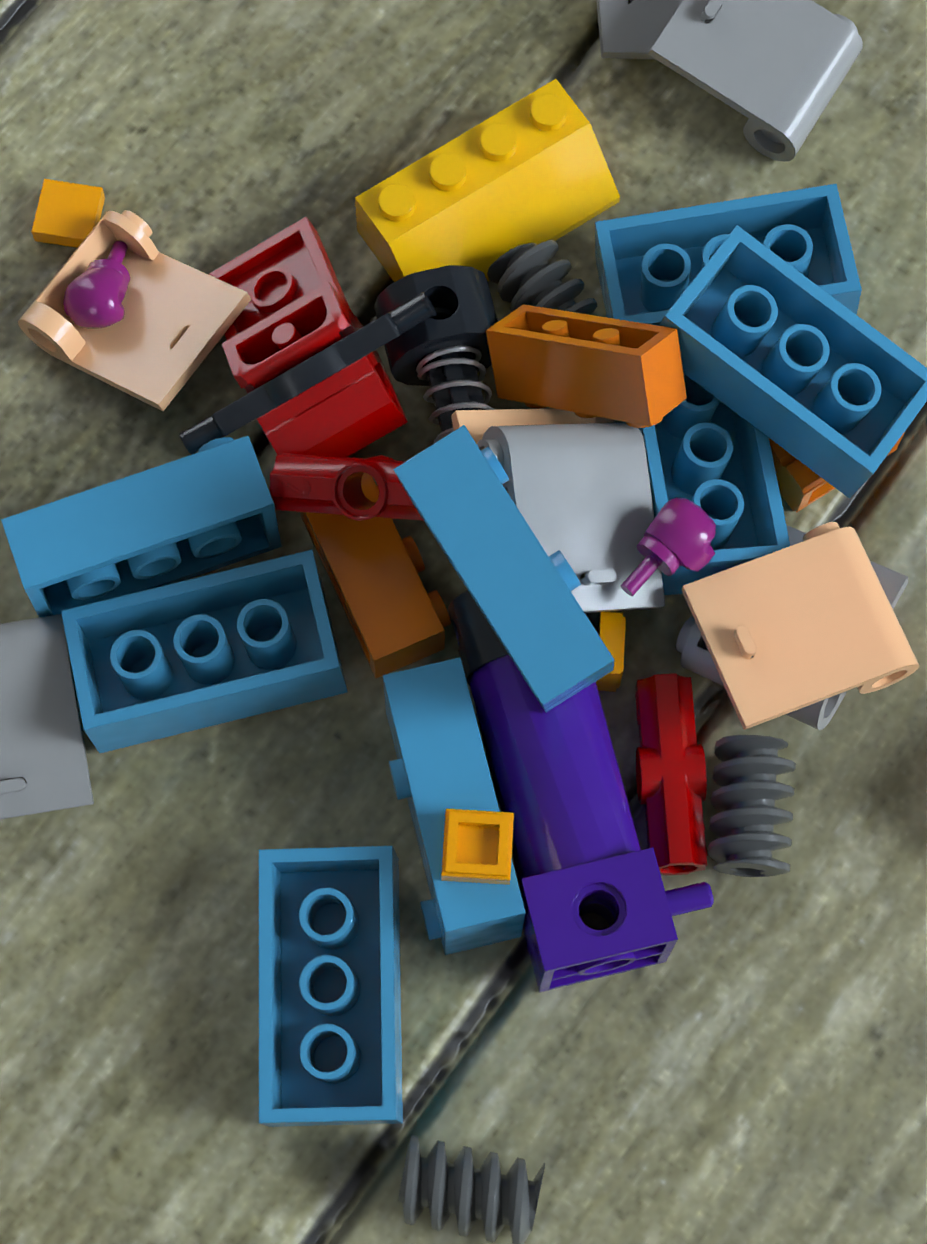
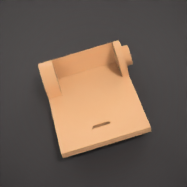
[18,210,251,412]
[681,522,919,730]

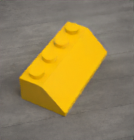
[355,79,620,282]

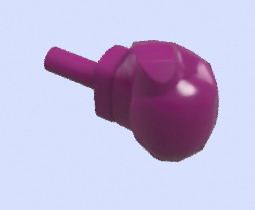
[63,241,130,329]
[620,498,716,597]

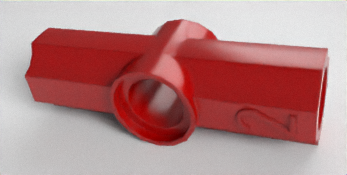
[270,453,424,521]
[635,673,708,876]

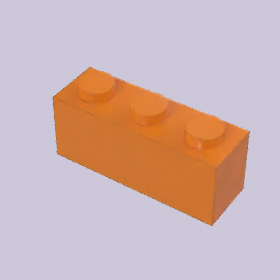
[486,304,687,428]
[300,473,451,679]

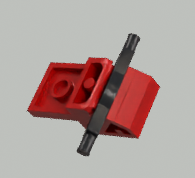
[179,216,437,457]

